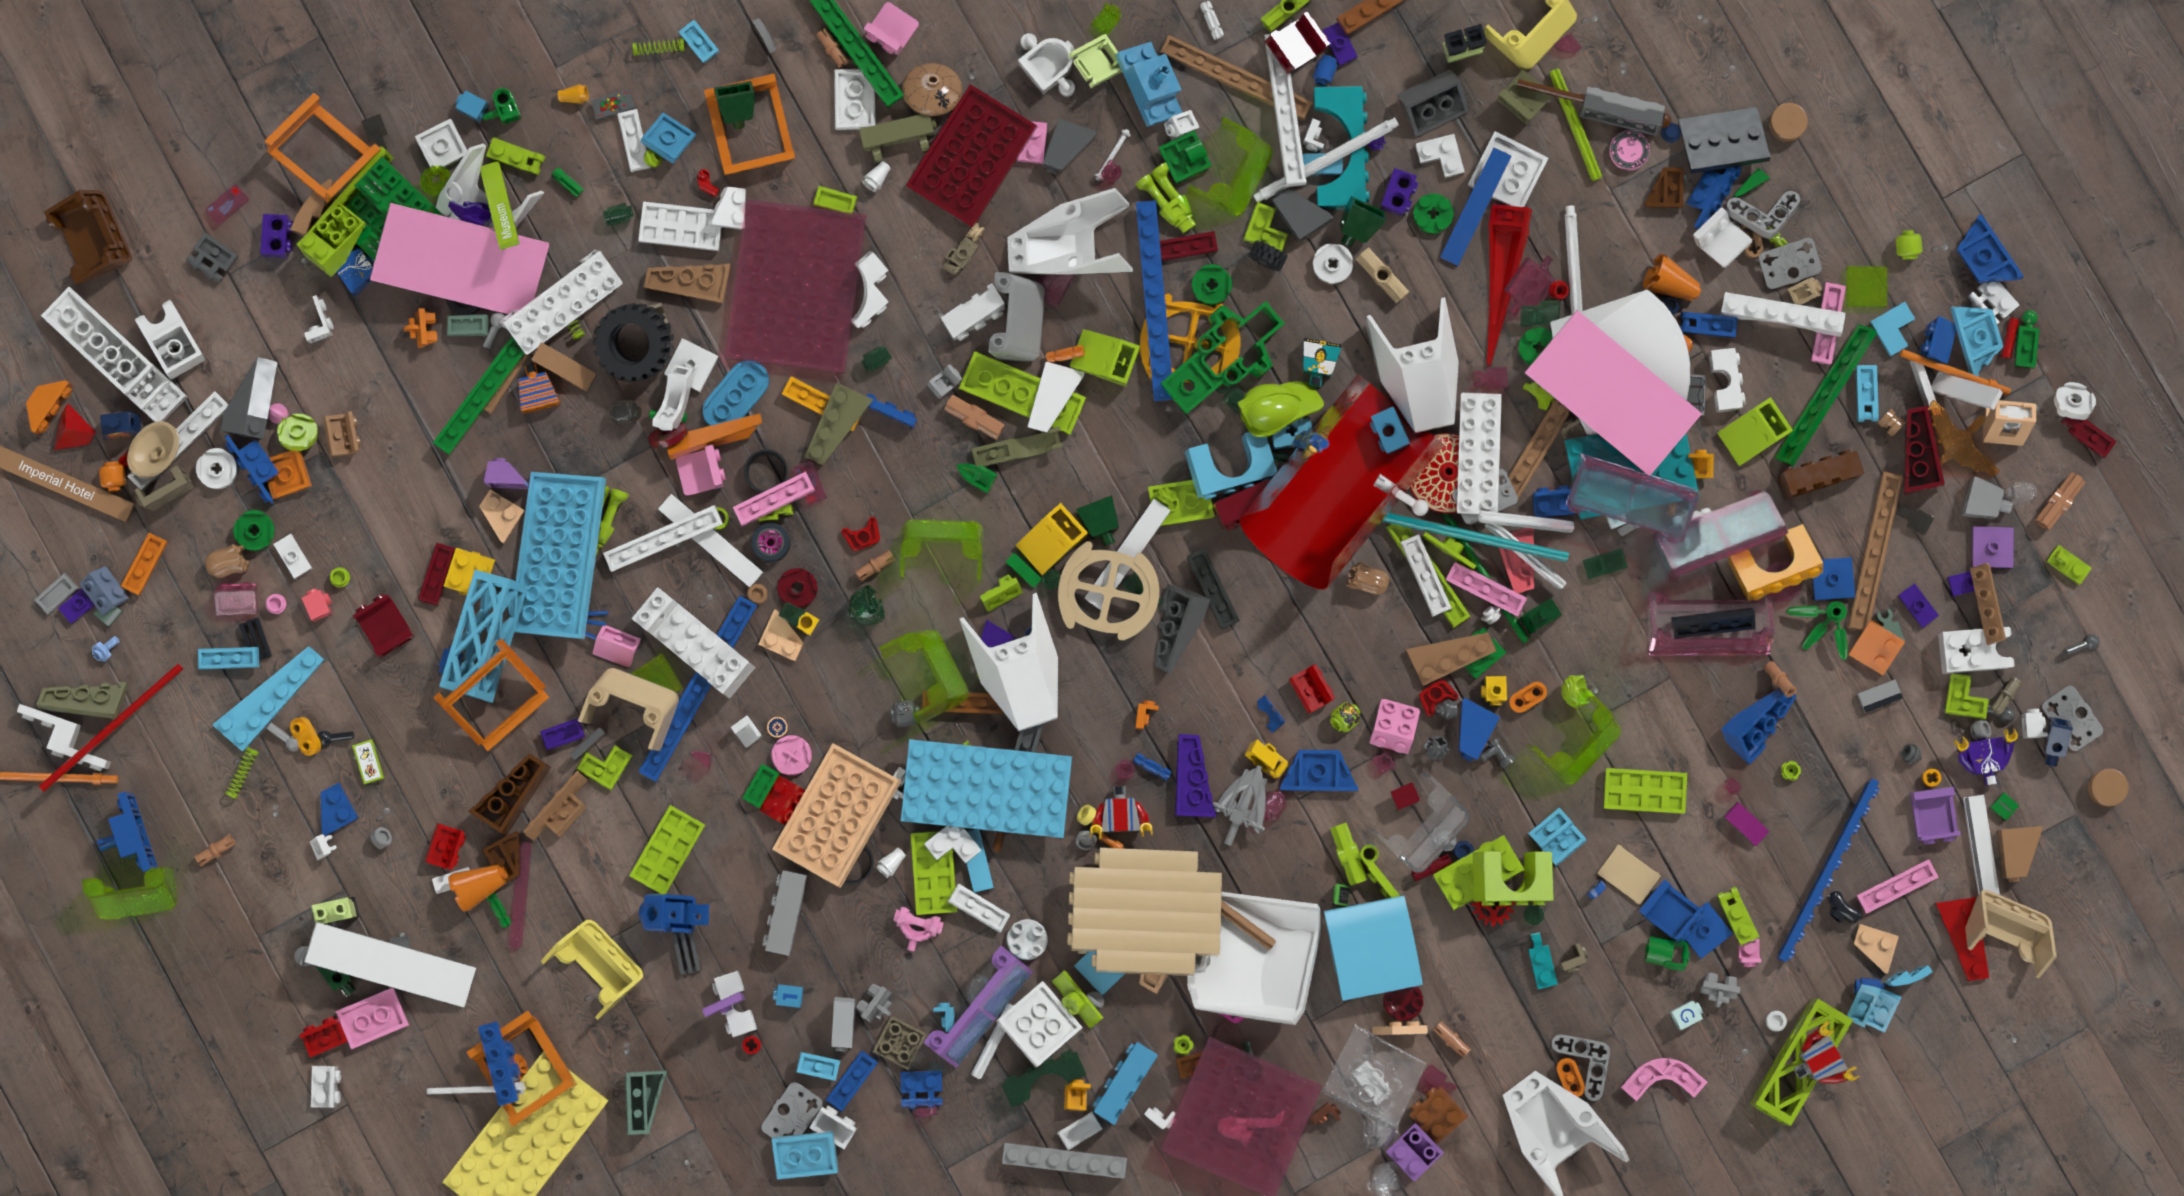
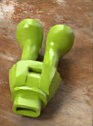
[1135,163,1196,234]
[596,486,629,556]

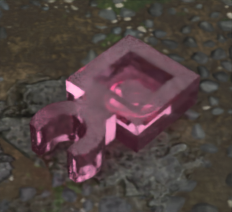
[1472,367,1508,389]
[1418,1064,1457,1091]

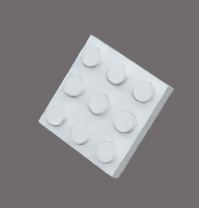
[1468,131,1548,207]
[997,981,1083,1068]

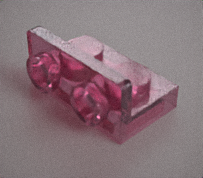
[214,582,258,615]

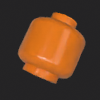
[99,461,127,492]

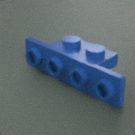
[1687,166,1742,230]
[224,435,280,505]
[478,1021,520,1106]

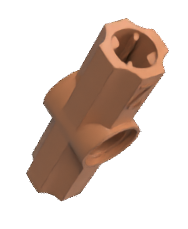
[944,395,1005,440]
[2035,472,2086,531]

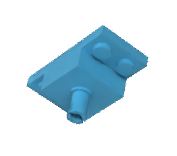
[1115,42,1183,127]

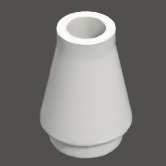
[863,161,891,192]
[876,848,906,878]

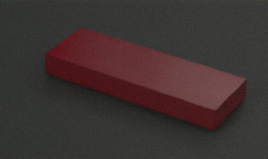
[1160,231,1218,262]
[418,542,456,606]

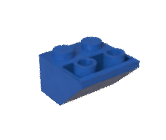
[1919,316,1956,365]

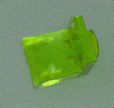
[1091,3,1122,37]

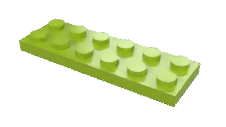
[959,351,1086,435]

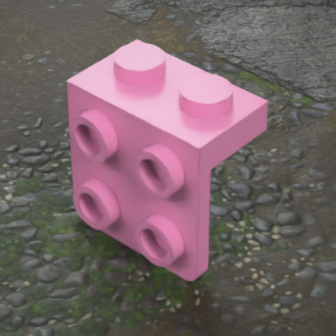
[864,2,919,56]
[676,445,726,496]
[1369,699,1420,754]

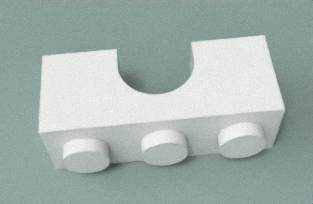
[1708,348,1745,413]
[712,971,757,1037]

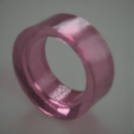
[914,1107,938,1118]

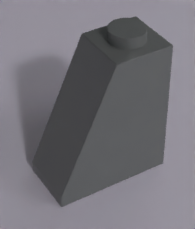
[1043,119,1097,174]
[1272,189,1333,243]

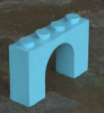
[1184,432,1277,500]

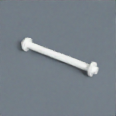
[1094,129,1130,181]

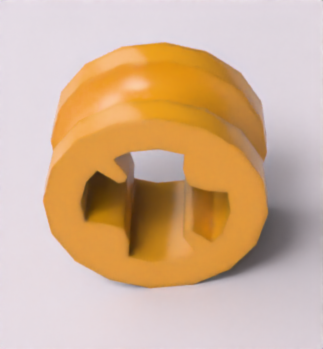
[1921,769,1941,787]

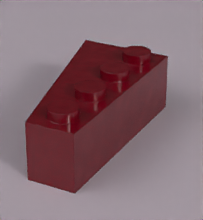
[1903,406,1945,495]

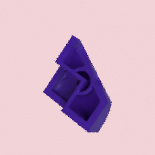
[448,201,493,227]

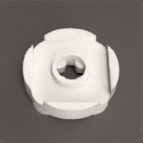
[1312,244,1353,285]
[2054,382,2096,420]
[196,448,238,489]

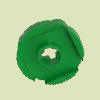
[1413,193,1454,234]
[1192,264,1232,305]
[1518,327,1553,366]
[233,510,275,551]

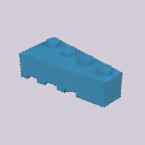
[1092,1042,1158,1125]

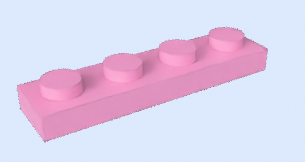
[1811,282,1846,365]
[733,472,815,526]
[1446,562,1528,616]
[1856,859,1938,914]

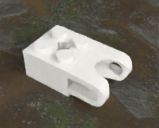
[135,300,206,380]
[1938,627,2015,674]

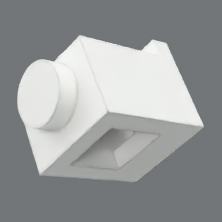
[2021,709,2048,739]

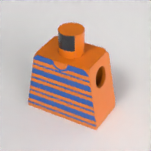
[519,364,561,414]

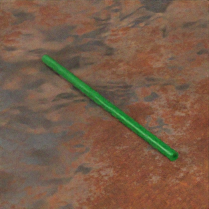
[1441,514,1530,644]

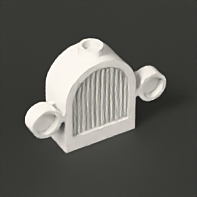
[1018,34,1075,97]

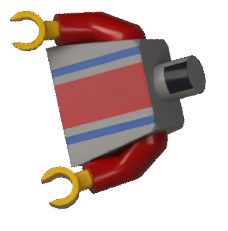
[1090,786,1153,839]
[1794,1021,1860,1084]

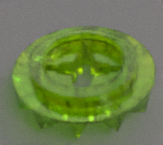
[420,165,451,196]

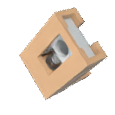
[1983,400,2036,446]

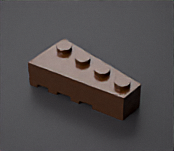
[1777,449,1865,500]
[468,753,551,835]

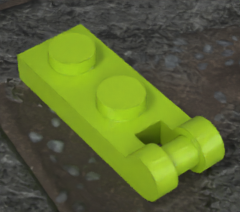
[486,137,546,176]
[1716,886,1760,947]

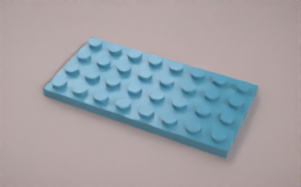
[514,472,606,639]
[901,739,1072,838]

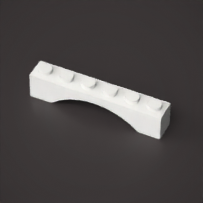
[1721,292,1846,337]

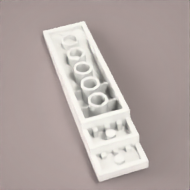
[41,287,188,422]
[304,922,476,1007]

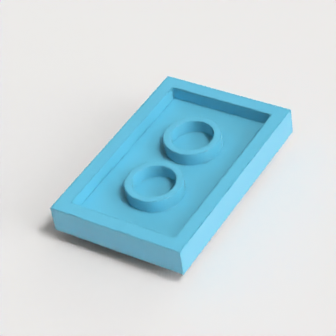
[772,1131,839,1179]

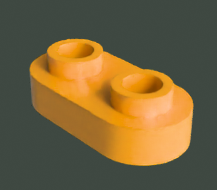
[290,717,321,756]

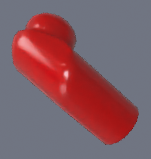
[697,169,720,198]

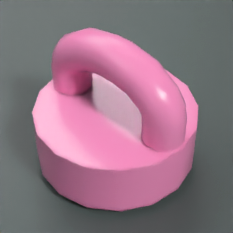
[268,403,289,424]

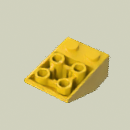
[1015,503,1088,575]

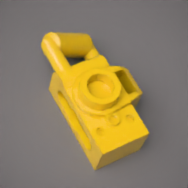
[1244,739,1288,779]

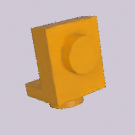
[1688,450,1714,479]
[1064,1080,1091,1111]

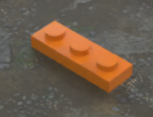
[121,533,168,596]

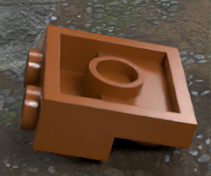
[1409,1085,1468,1144]

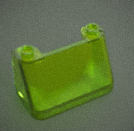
[82,867,177,920]

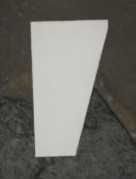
[1028,362,1085,432]

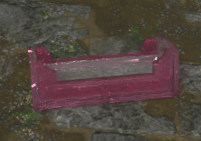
[1647,592,1775,656]

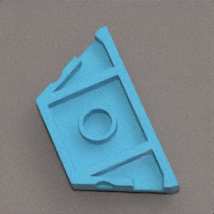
[1950,306,2003,377]

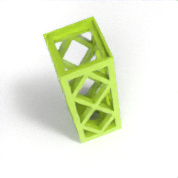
[1749,998,1853,1126]

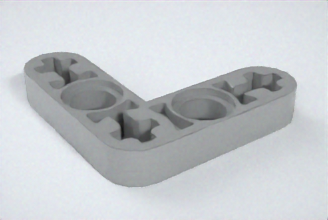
[1726,191,1800,239]
[1551,1035,1610,1101]

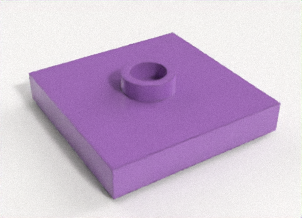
[1972,526,2014,568]
[702,992,746,1017]

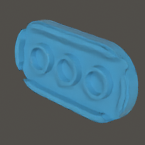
[703,360,769,426]

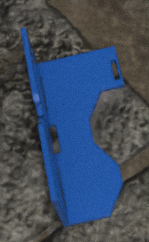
[1257,695,1285,733]

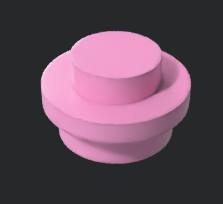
[266,594,287,614]

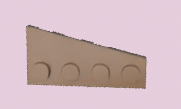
[644,263,731,304]
[1406,633,1497,686]

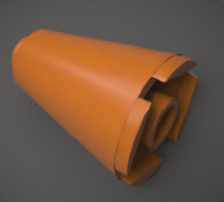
[1643,253,1701,301]
[448,865,508,912]

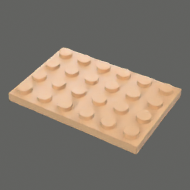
[772,743,901,888]

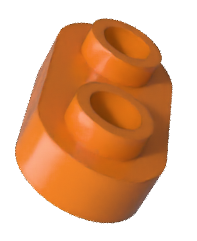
[1509,682,1547,713]
[1556,1058,1585,1097]

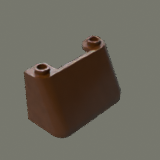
[44,190,132,284]

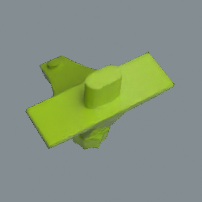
[1523,382,1555,411]

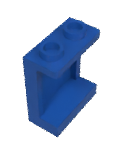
[1639,879,1704,944]

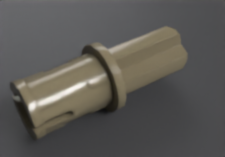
[1992,677,2022,715]

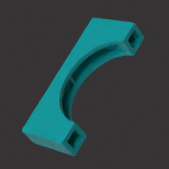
[1313,86,1370,209]

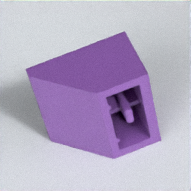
[1384,1123,1444,1182]

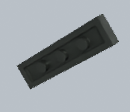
[1186,548,1240,630]

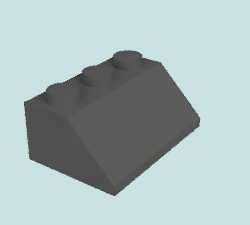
[1397,69,1469,137]

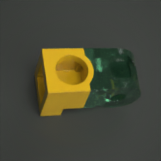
[778,601,819,635]

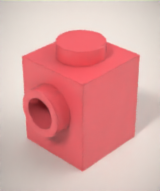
[302,589,333,622]

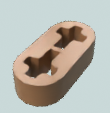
[1740,220,1763,259]

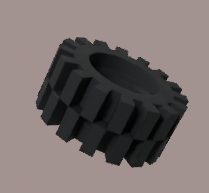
[1248,240,1287,272]

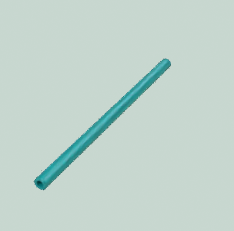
[1382,513,1569,562]

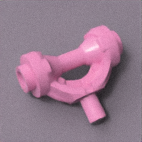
[893,907,944,951]

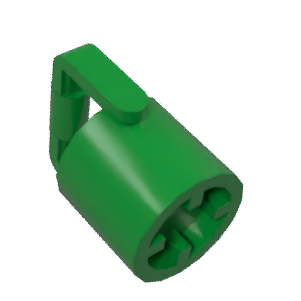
[1644,936,1690,971]

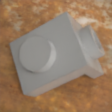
[926,364,962,399]

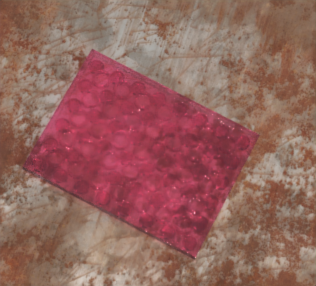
[725,199,867,374]

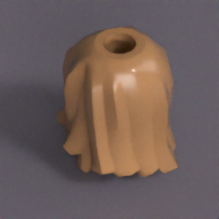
[205,544,250,578]
[1346,562,1389,595]

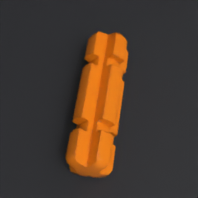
[1046,345,1085,363]

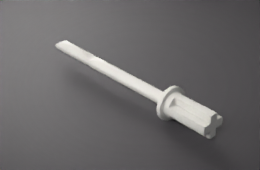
[427,1082,526,1094]

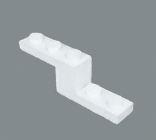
[17,704,111,771]

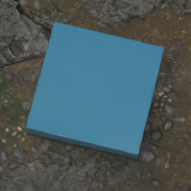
[640,113,696,164]

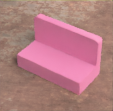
[593,625,641,668]

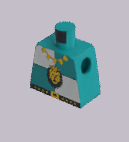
[1303,338,1342,387]

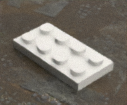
[638,202,722,251]

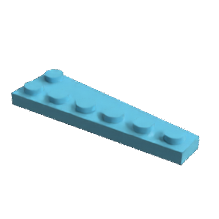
[213,646,325,752]

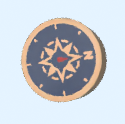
[767,717,788,738]

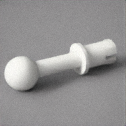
[1374,474,1428,516]

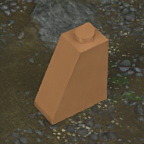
[1997,826,2042,882]

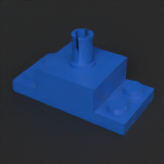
[97,791,159,873]

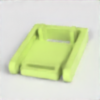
[1068,34,1122,88]

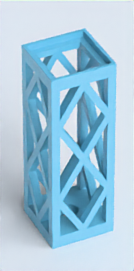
[439,570,528,703]

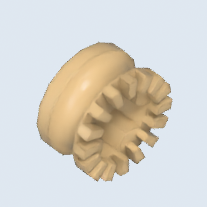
[966,223,985,243]

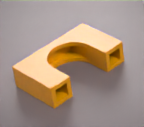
[1728,524,1823,602]

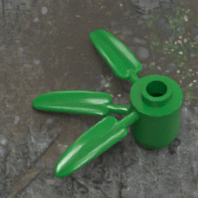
[1786,601,1848,660]

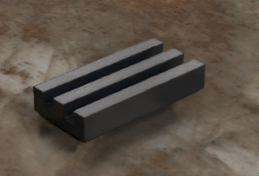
[239,617,273,660]

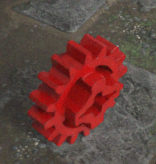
[1470,902,1515,926]

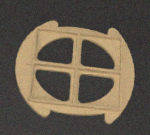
[1058,541,1160,640]

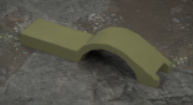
[972,427,1064,467]

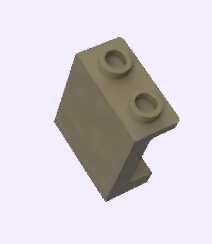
[135,465,195,512]

